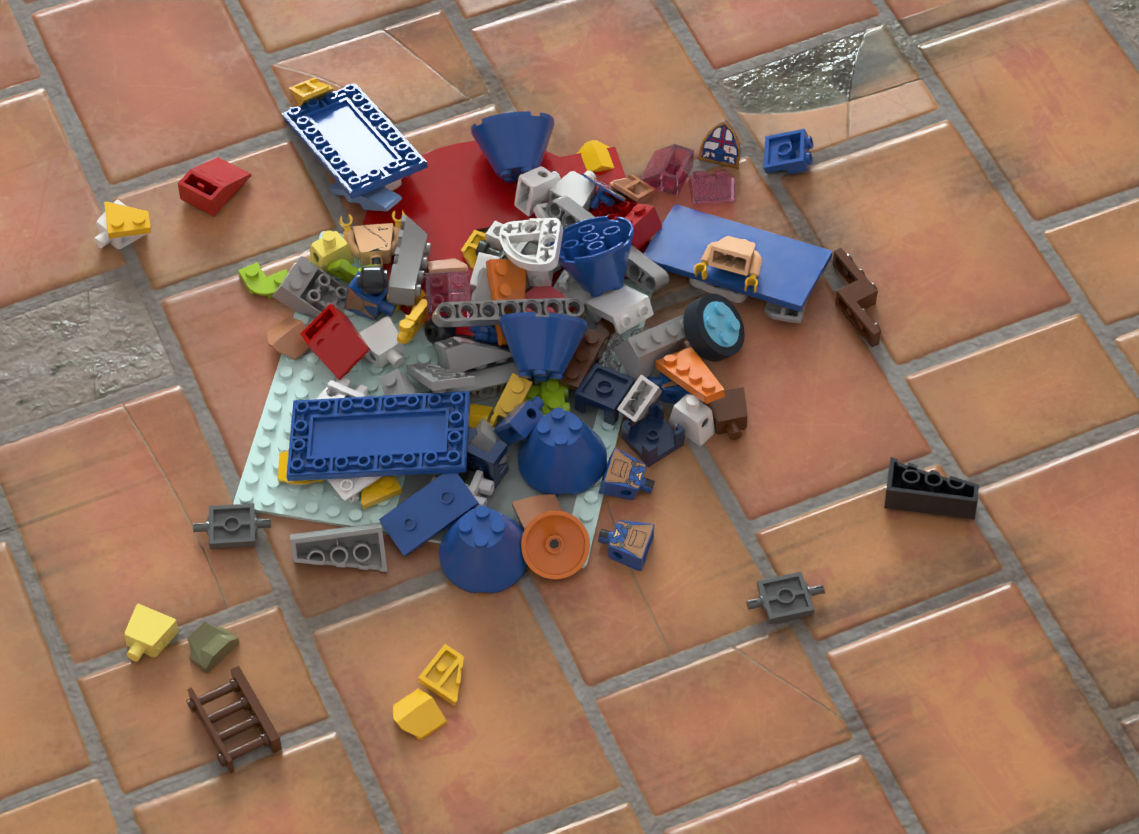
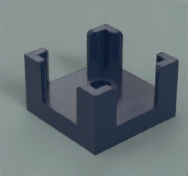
[575,363,635,426]
[622,401,685,467]
[460,426,509,489]

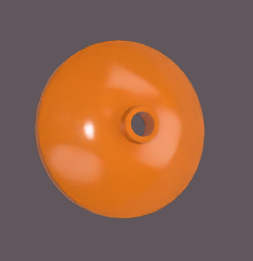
[521,510,590,579]

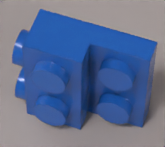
[764,129,814,175]

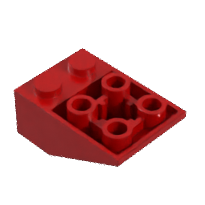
[178,157,251,216]
[591,198,663,250]
[300,303,371,380]

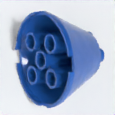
[471,111,555,183]
[549,216,634,297]
[499,312,588,382]
[518,408,607,497]
[439,505,528,594]

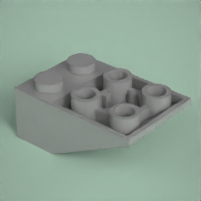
[273,255,348,318]
[434,336,512,374]

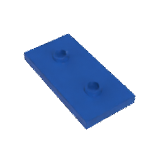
[379,473,479,557]

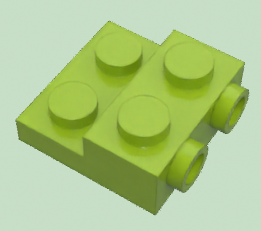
[524,379,570,415]

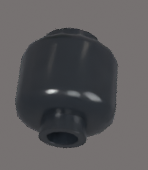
[357,265,388,295]
[424,315,457,345]

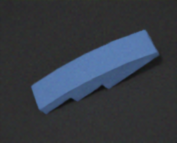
[329,181,402,211]

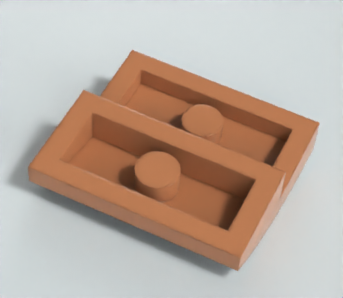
[512,494,562,530]

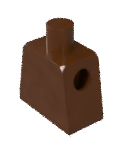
[702,387,747,440]

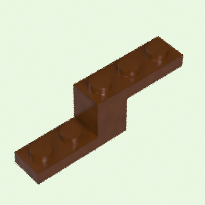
[833,248,881,347]
[558,318,619,391]

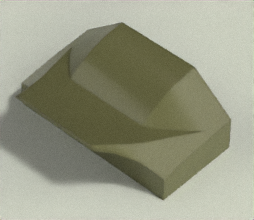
[187,622,239,674]

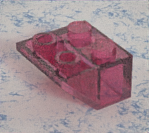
[640,144,694,196]
[688,170,735,204]
[425,271,471,318]

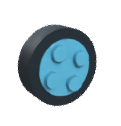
[683,293,745,362]

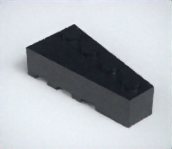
[884,457,979,520]

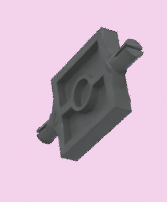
[193,503,271,549]
[746,572,825,624]

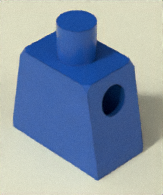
[493,396,545,446]

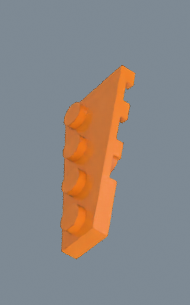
[486,259,526,346]
[655,347,725,404]

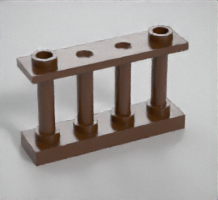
[186,666,282,774]

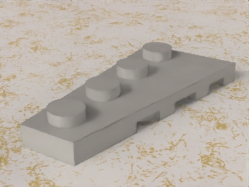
[407,362,476,393]

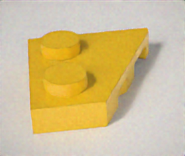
[104,202,151,239]
[361,476,402,510]
[417,644,464,706]

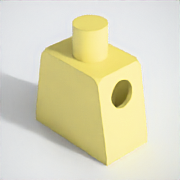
[309,231,355,276]
[124,604,179,662]

